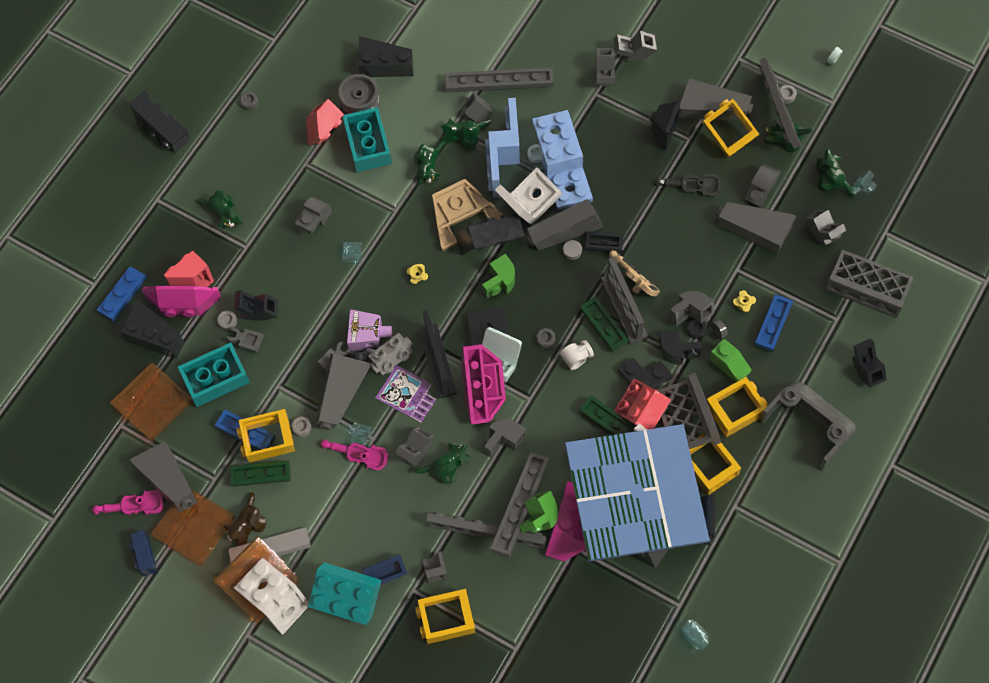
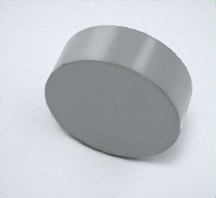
[780,85,797,104]
[563,240,582,260]
[217,311,237,331]
[291,417,312,437]

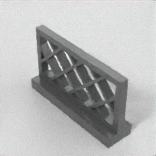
[825,250,914,318]
[601,257,648,345]
[657,373,721,449]

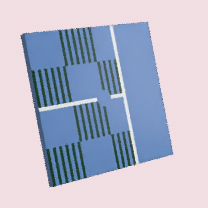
[565,424,710,562]

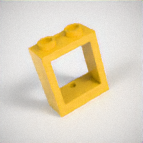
[702,99,759,158]
[706,377,768,437]
[237,409,295,463]
[689,433,741,495]
[415,589,476,644]

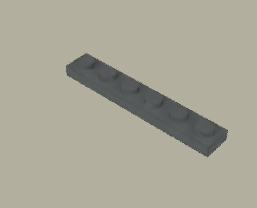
[759,57,801,149]
[445,67,554,92]
[490,452,549,559]
[426,512,546,550]

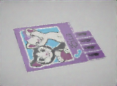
[375,365,436,423]

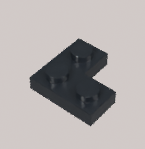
[618,357,673,390]

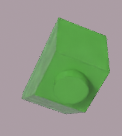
[709,339,752,382]

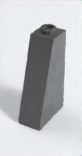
[679,78,754,120]
[527,199,603,250]
[716,202,796,254]
[315,354,371,430]
[130,441,198,512]

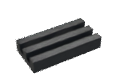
[585,231,624,254]

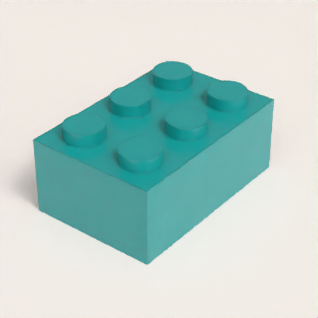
[343,107,392,172]
[178,343,250,407]
[308,562,382,625]

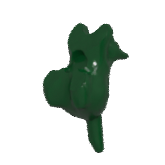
[441,118,491,149]
[764,119,813,152]
[414,140,447,185]
[817,149,856,196]
[196,190,243,229]
[415,443,471,484]

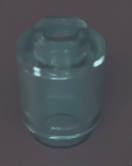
[680,619,711,650]

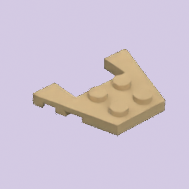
[432,179,504,252]

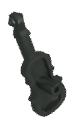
[654,173,721,197]

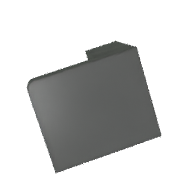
[462,93,492,123]
[423,551,448,584]

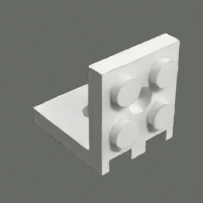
[495,167,563,225]
[234,557,309,635]

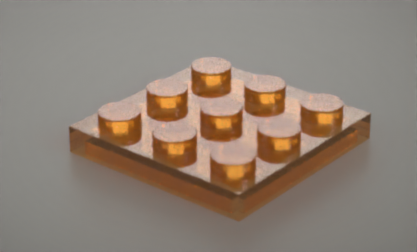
[110,363,193,442]
[151,489,235,566]
[213,536,300,624]

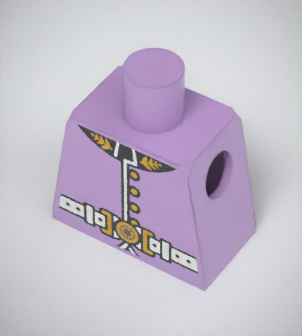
[347,310,392,351]

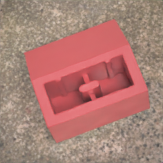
[306,99,344,146]
[164,251,214,287]
[614,378,671,430]

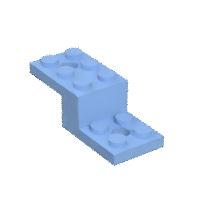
[485,98,520,198]
[532,110,593,211]

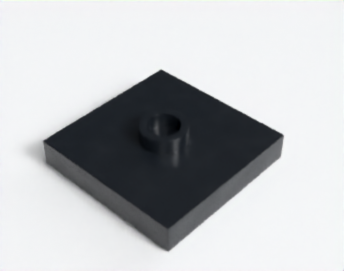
[467,308,509,345]

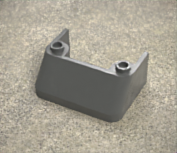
[760,382,856,471]

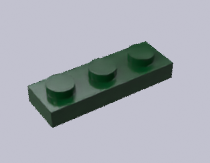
[580,296,629,353]
[579,395,636,435]
[230,460,291,487]

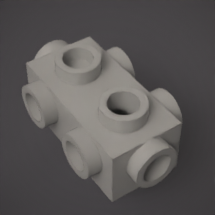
[366,333,413,375]

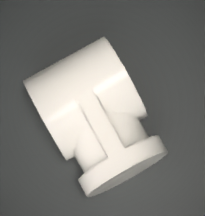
[560,340,594,370]

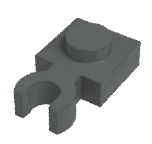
[227,328,264,353]
[317,341,351,372]

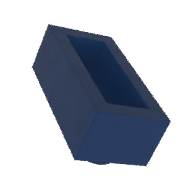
[129,530,158,577]
[361,554,407,585]

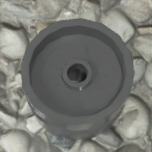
[338,74,380,115]

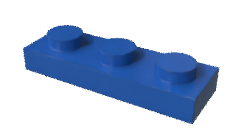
[97,267,146,322]
[755,294,793,352]
[215,409,276,450]

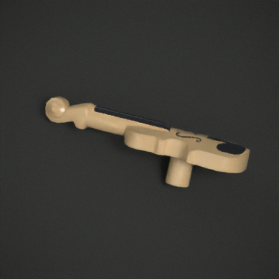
[609,250,660,296]

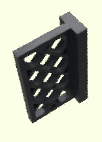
[418,310,457,399]

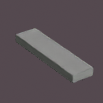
[228,527,311,569]

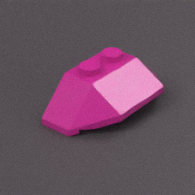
[142,286,221,318]
[461,344,506,425]
[545,481,586,562]

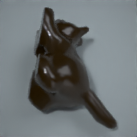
[224,492,267,546]

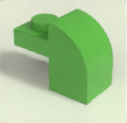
[482,254,515,298]
[519,491,558,533]

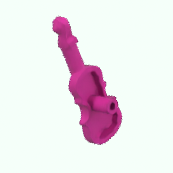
[321,439,388,471]
[92,490,164,515]

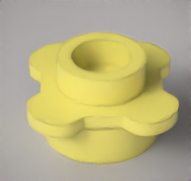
[407,264,428,284]
[733,291,756,312]

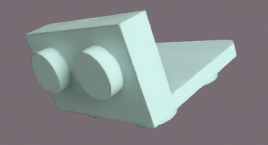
[482,327,522,382]

